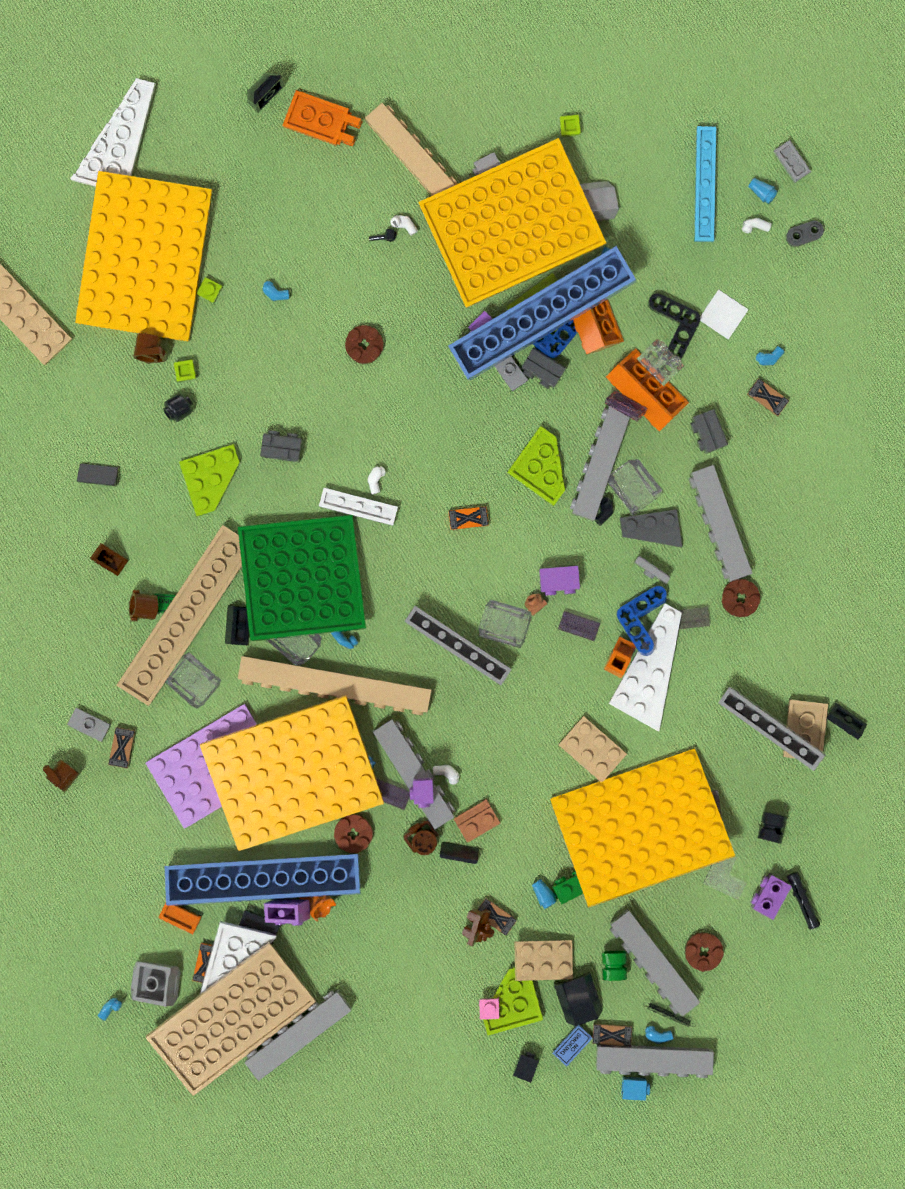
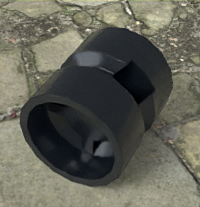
[757,811,788,844]

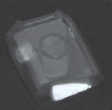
[608,459,663,516]
[479,600,532,648]
[266,634,321,666]
[165,652,221,709]

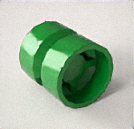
[602,951,627,981]

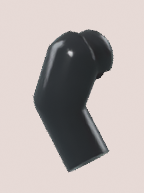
[595,497,613,526]

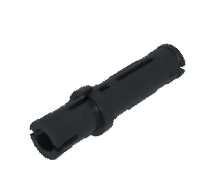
[787,871,820,930]

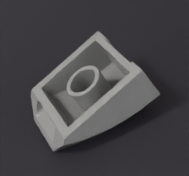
[580,181,619,222]
[131,961,181,1007]

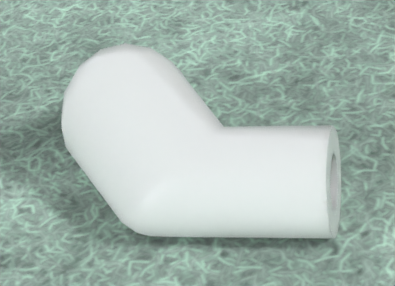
[390,215,418,236]
[742,218,771,233]
[368,466,386,494]
[433,765,459,785]

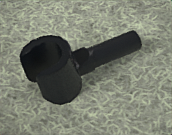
[369,229,396,242]

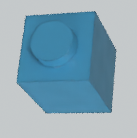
[621,1076,650,1101]

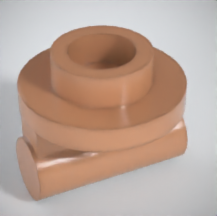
[525,594,547,616]

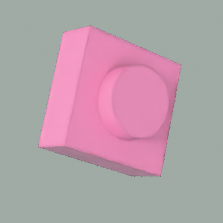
[479,998,499,1019]

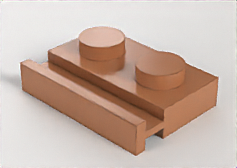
[453,799,500,843]

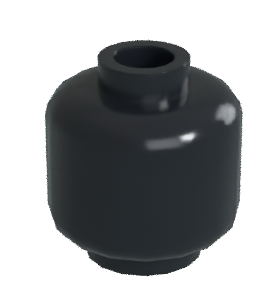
[163,393,193,422]

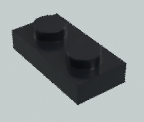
[827,702,867,740]

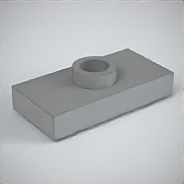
[773,140,811,183]
[494,357,528,392]
[634,556,670,584]
[67,708,111,742]

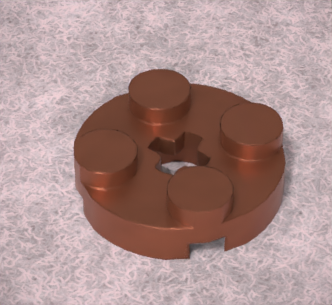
[345,325,384,364]
[721,579,760,617]
[334,814,373,853]
[685,932,724,972]

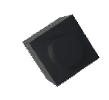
[513,1050,539,1083]

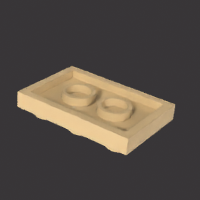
[783,700,828,758]
[558,716,627,782]
[514,940,573,981]

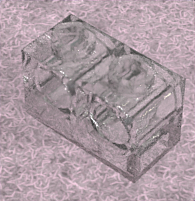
[637,339,684,386]

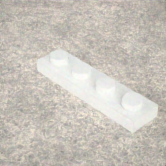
[319,488,398,526]

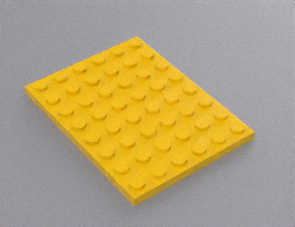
[418,138,607,308]
[75,171,213,342]
[200,695,384,851]
[550,748,735,908]

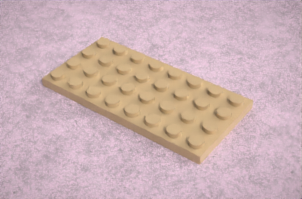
[146,942,316,1096]

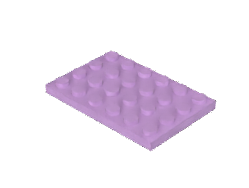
[146,704,257,829]

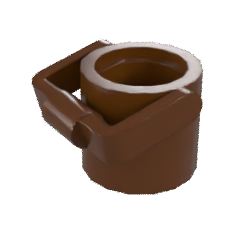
[133,333,167,364]
[129,590,158,622]
[43,759,80,793]
[403,819,439,855]

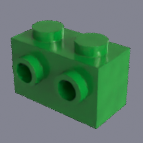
[552,871,583,905]

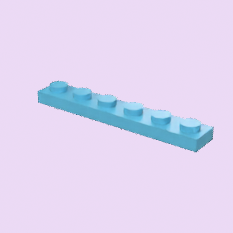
[694,126,716,242]

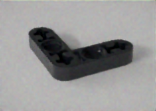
[648,293,700,362]

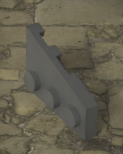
[619,509,682,548]

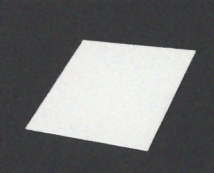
[700,290,748,339]

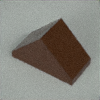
[90,543,128,576]

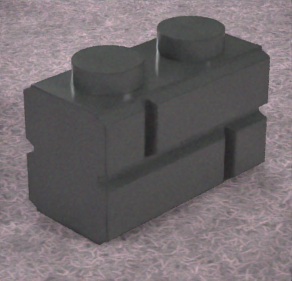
[521,348,566,389]
[690,409,728,454]
[260,430,302,462]

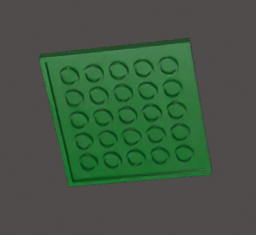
[238,515,366,642]

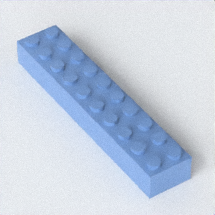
[448,246,636,381]
[165,854,361,906]

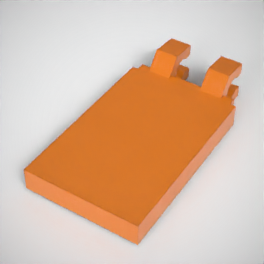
[282,90,362,147]

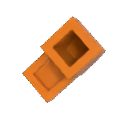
[604,637,636,678]

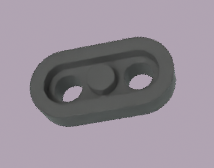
[786,221,824,247]

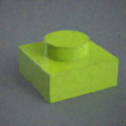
[559,115,581,137]
[197,277,223,303]
[174,360,196,382]

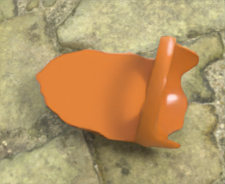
[299,896,337,922]

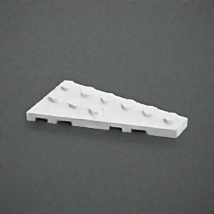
[70,78,156,187]
[609,603,682,731]
[199,921,276,995]

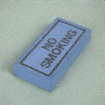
[552,1025,592,1066]

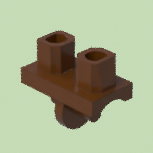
[462,909,495,947]

